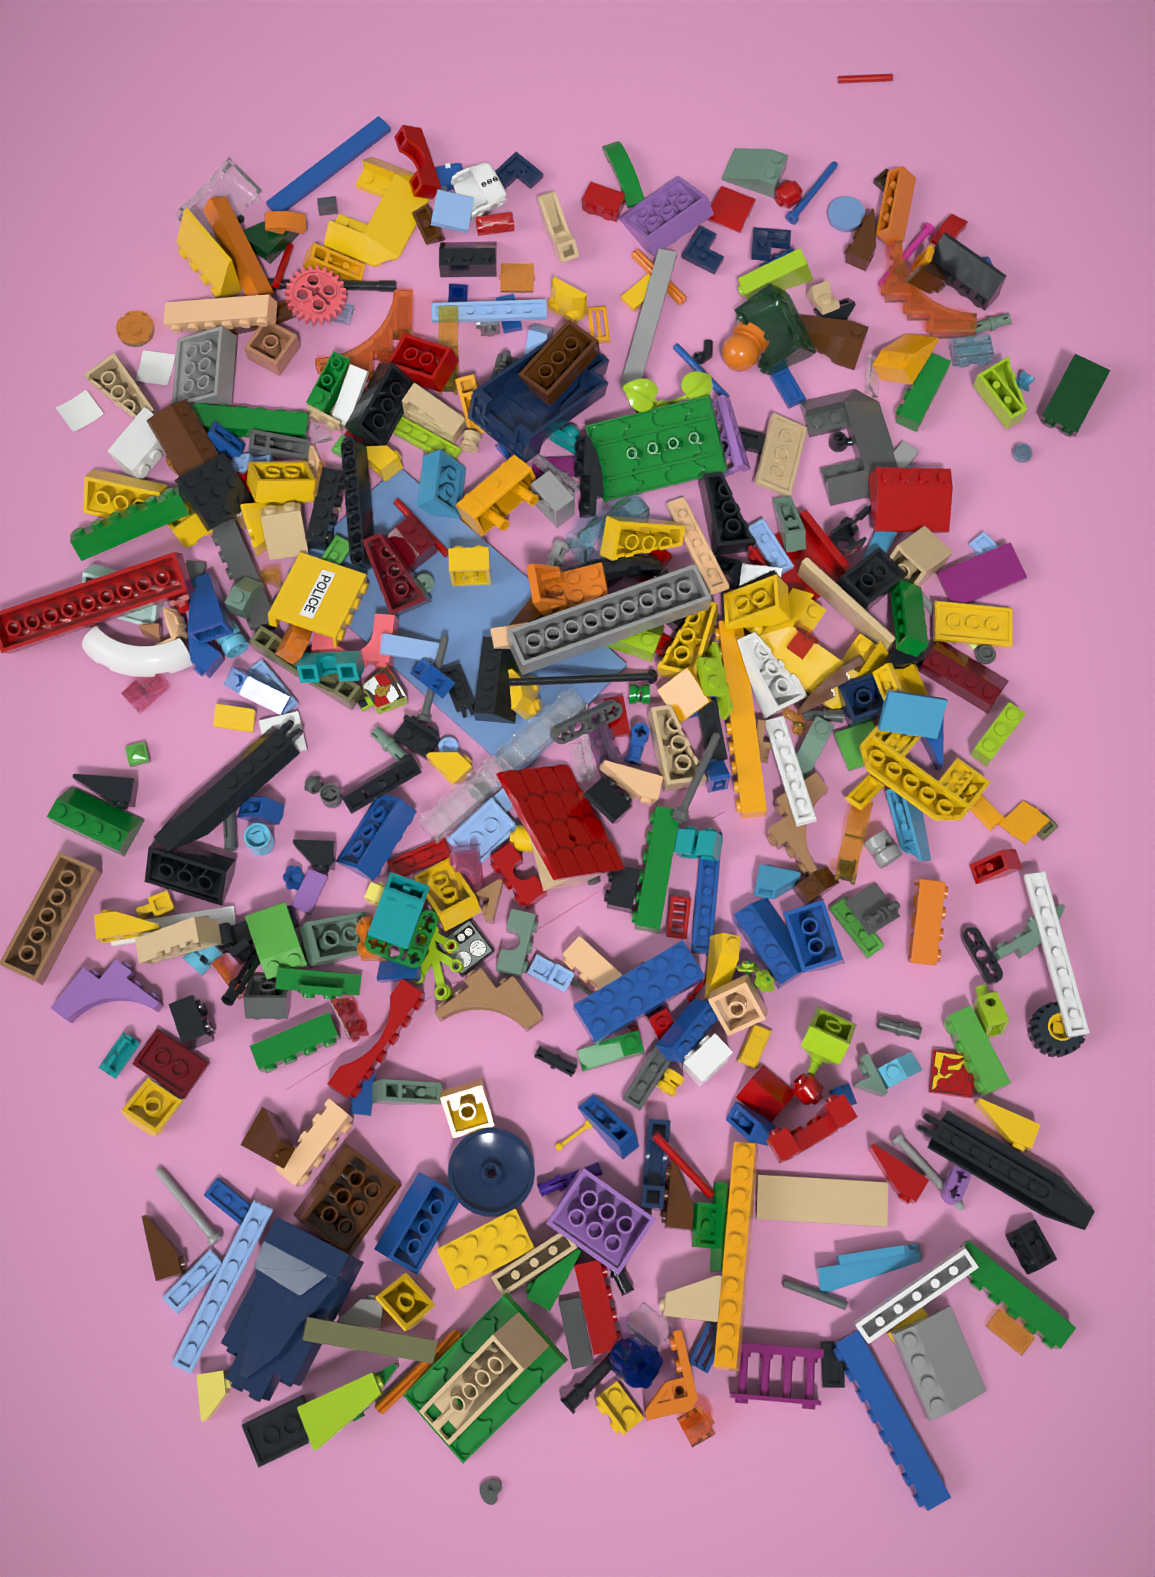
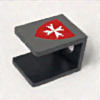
[828,518,867,559]

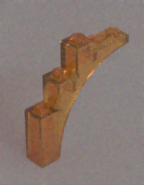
[881,240,977,339]
[315,290,415,382]

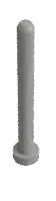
[891,1132,965,1211]
[156,1167,223,1247]

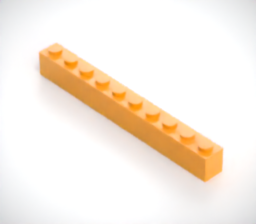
[714,621,767,819]
[714,1142,758,1372]

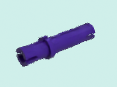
[537,1162,603,1197]

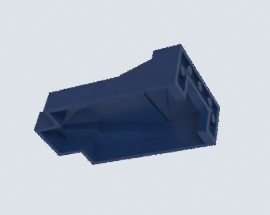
[468,337,609,463]
[221,1217,364,1402]

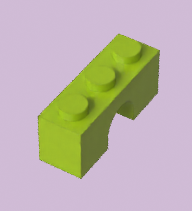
[970,702,1026,767]

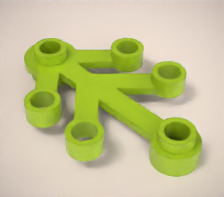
[407,922,464,1001]

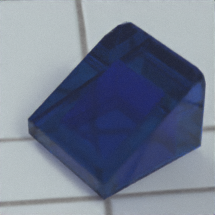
[448,284,469,302]

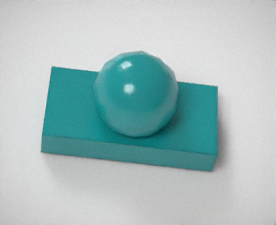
[548,424,580,455]

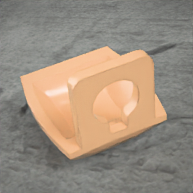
[156,607,188,645]

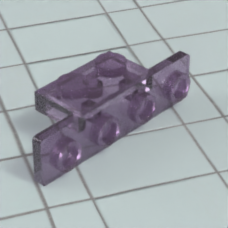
[586,713,621,789]

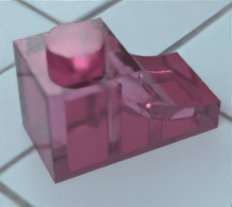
[121,674,170,715]
[449,844,485,890]

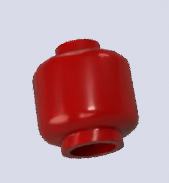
[774,180,803,209]
[792,1073,824,1105]

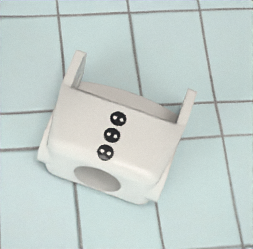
[451,162,508,221]

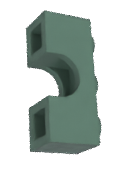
[496,909,539,978]

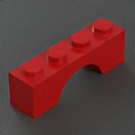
[394,125,442,200]

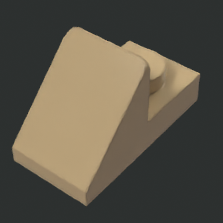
[806,280,840,315]

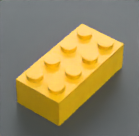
[437,1209,535,1291]

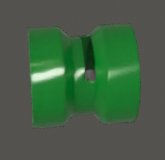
[629,684,650,705]

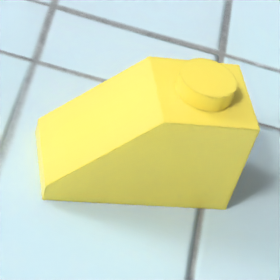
[197,1370,232,1421]

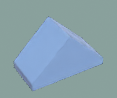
[524,323,553,356]

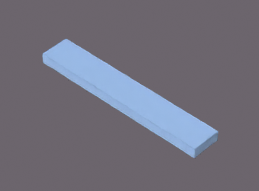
[432,299,547,323]

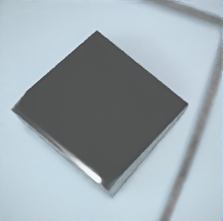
[317,196,338,216]

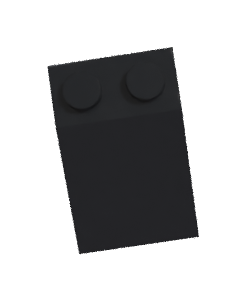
[836,547,907,611]

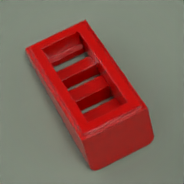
[666,895,692,939]

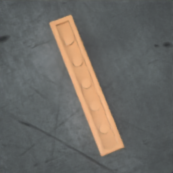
[666,497,729,595]

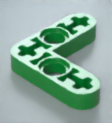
[364,910,438,969]

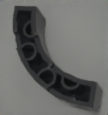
[563,554,662,581]

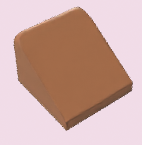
[139,623,163,643]

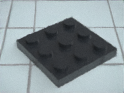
[175,453,255,532]

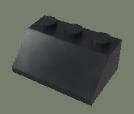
[439,242,497,278]

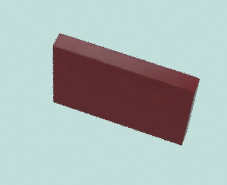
[132,1029,210,1099]

